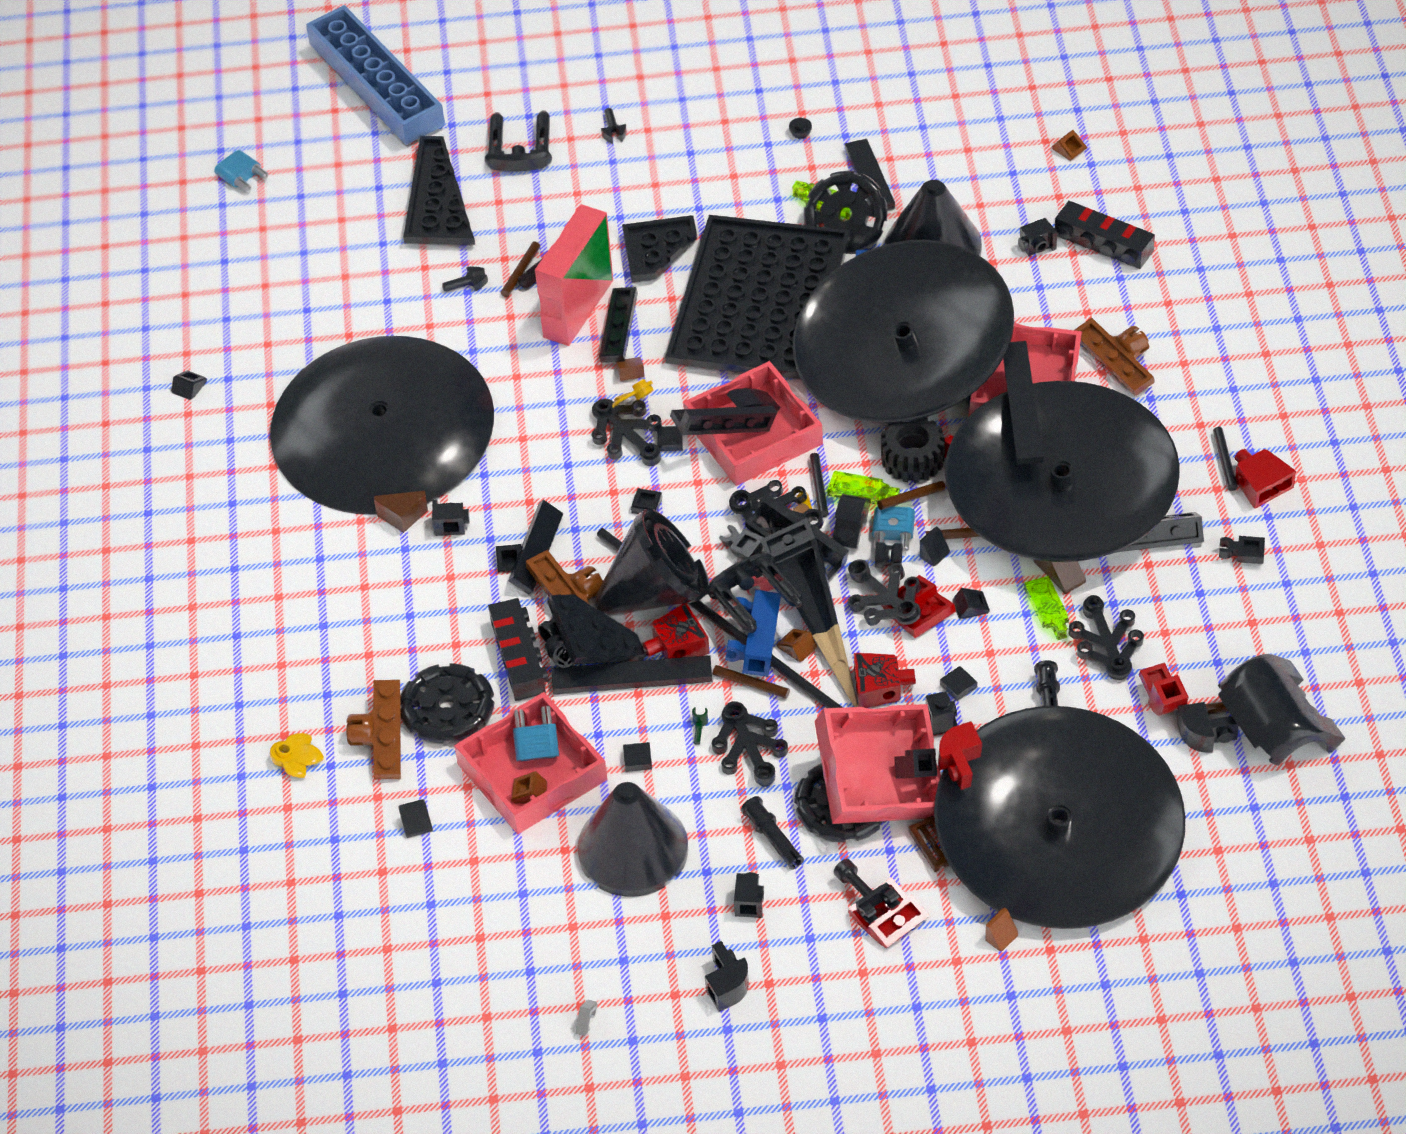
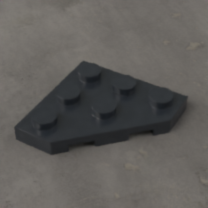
[622,215,697,283]
[547,594,646,664]

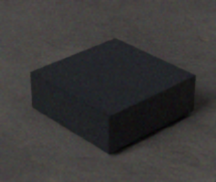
[657,426,683,451]
[631,488,663,514]
[940,666,978,701]
[623,742,652,772]

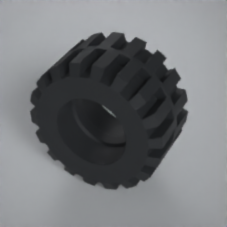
[881,417,945,483]

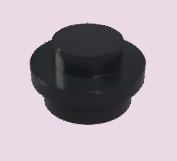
[789,117,812,139]

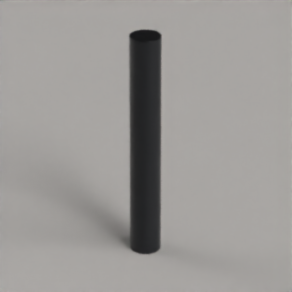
[1213,426,1238,491]
[809,453,829,517]

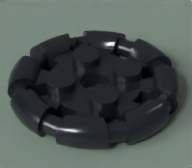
[803,170,888,254]
[400,663,495,744]
[794,763,887,843]

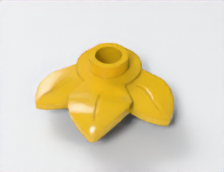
[612,379,654,408]
[269,733,324,778]

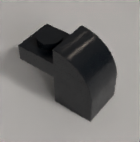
[832,493,871,549]
[1176,702,1239,753]
[704,941,749,1012]

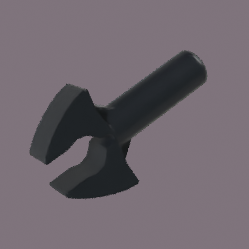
[601,108,627,144]
[442,266,488,292]

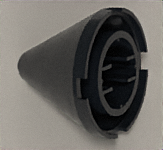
[885,179,982,256]
[595,509,710,616]
[578,782,689,897]

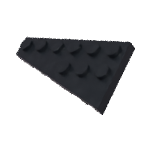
[403,136,475,245]

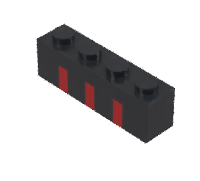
[1054,200,1155,270]
[488,598,549,701]

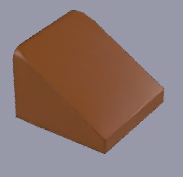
[1051,130,1088,161]
[616,357,645,381]
[776,629,817,662]
[511,771,547,803]
[985,908,1019,951]

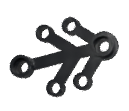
[591,399,662,466]
[729,480,824,532]
[848,559,921,626]
[1068,595,1144,680]
[711,701,788,787]

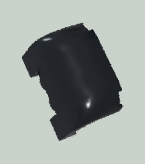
[1217,654,1346,766]

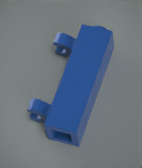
[725,589,781,677]

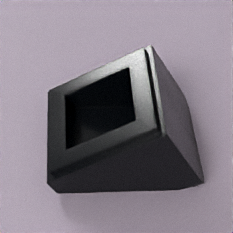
[171,370,207,400]
[920,526,950,567]
[495,544,522,572]
[952,587,990,619]
[398,799,433,838]

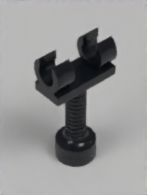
[833,859,901,924]

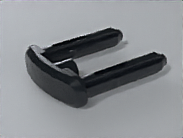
[484,110,552,172]
[707,553,803,633]

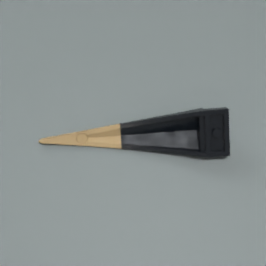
[760,518,858,707]

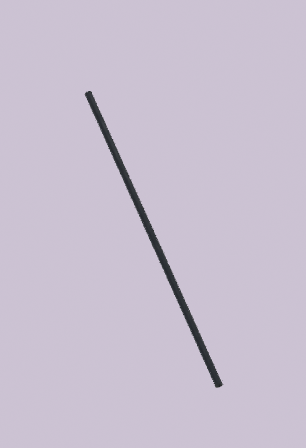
[597,528,844,708]

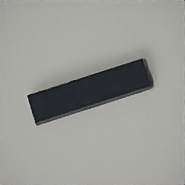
[844,138,895,210]
[599,287,638,363]
[508,499,564,595]

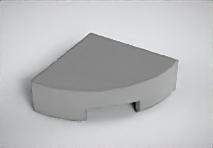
[575,999,598,1036]

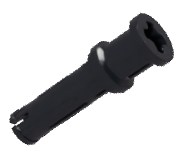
[1034,660,1060,706]
[740,796,804,870]

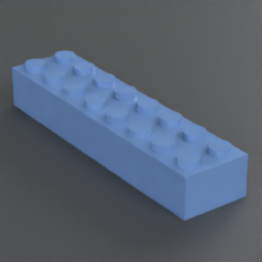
[306,5,445,145]

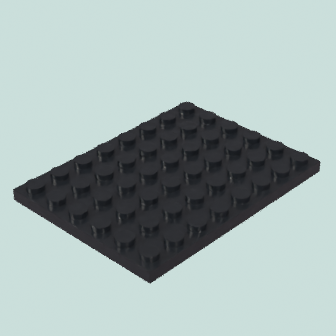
[665,215,851,379]

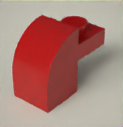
[1139,662,1189,716]
[938,721,982,790]

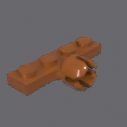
[1074,317,1155,397]
[526,550,603,604]
[346,679,401,780]

